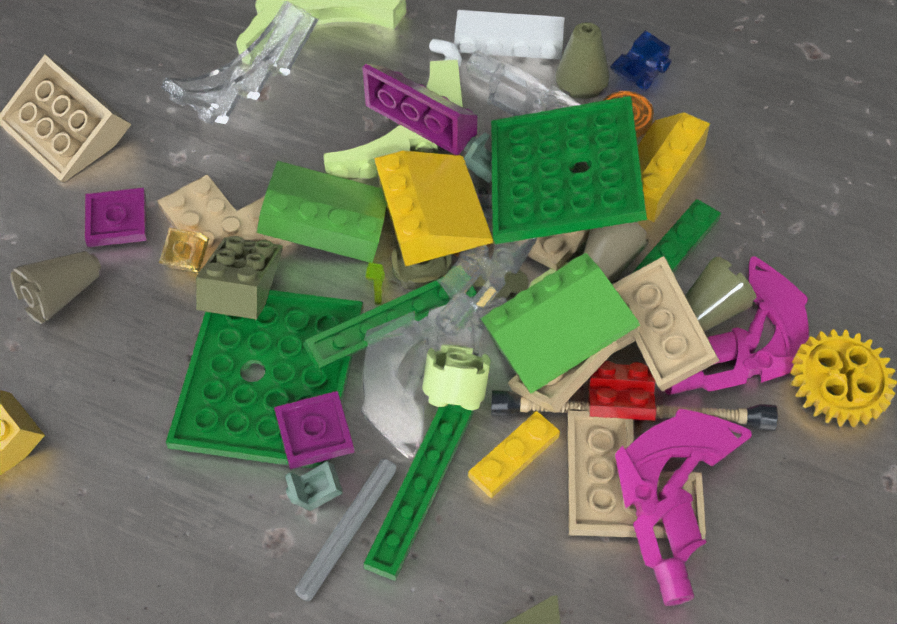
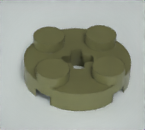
[392,247,452,289]

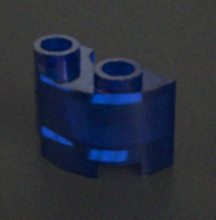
[610,30,672,91]

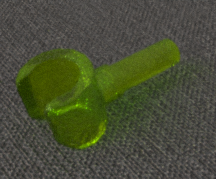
[366,263,385,305]

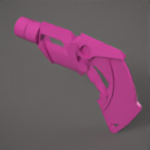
[664,257,809,395]
[615,409,752,606]

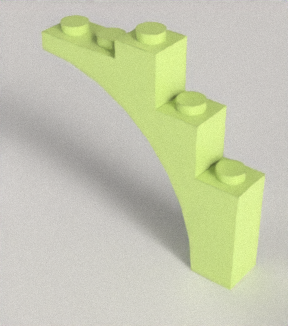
[236,0,406,64]
[324,60,463,179]

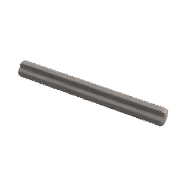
[295,458,396,601]

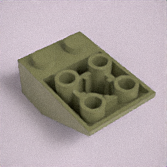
[196,236,283,319]

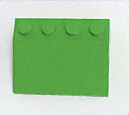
[257,161,387,263]
[480,253,640,394]

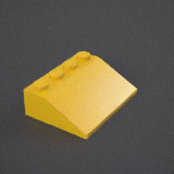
[374,151,493,267]

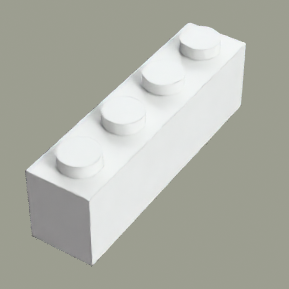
[455,10,565,60]

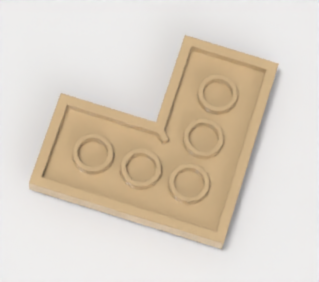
[157,174,293,267]
[612,256,720,391]
[567,410,706,539]

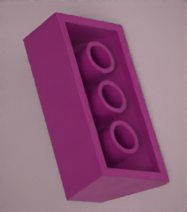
[362,64,478,155]

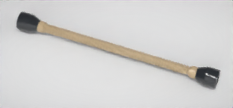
[491,390,778,431]

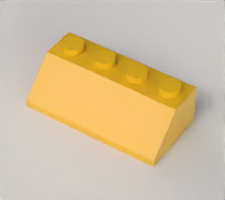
[638,112,710,222]

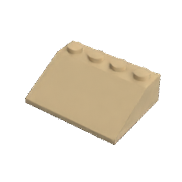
[0,55,131,182]

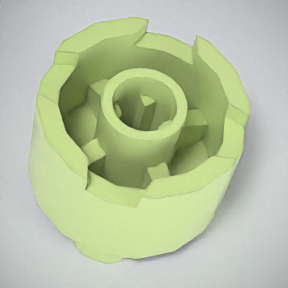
[422,344,491,410]

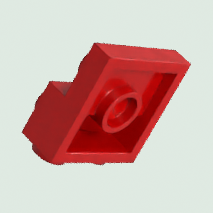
[588,360,656,421]

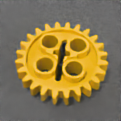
[790,329,897,427]

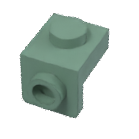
[464,132,492,183]
[285,461,343,511]

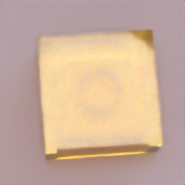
[159,227,210,274]

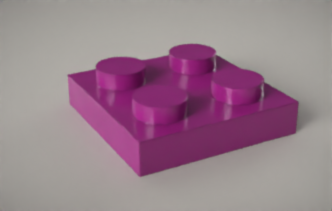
[85,188,147,247]
[274,391,354,469]

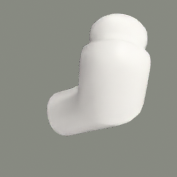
[430,39,462,67]

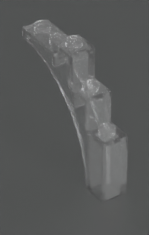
[161,1,319,124]

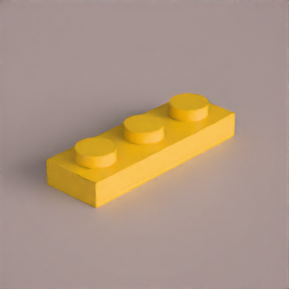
[468,411,560,499]

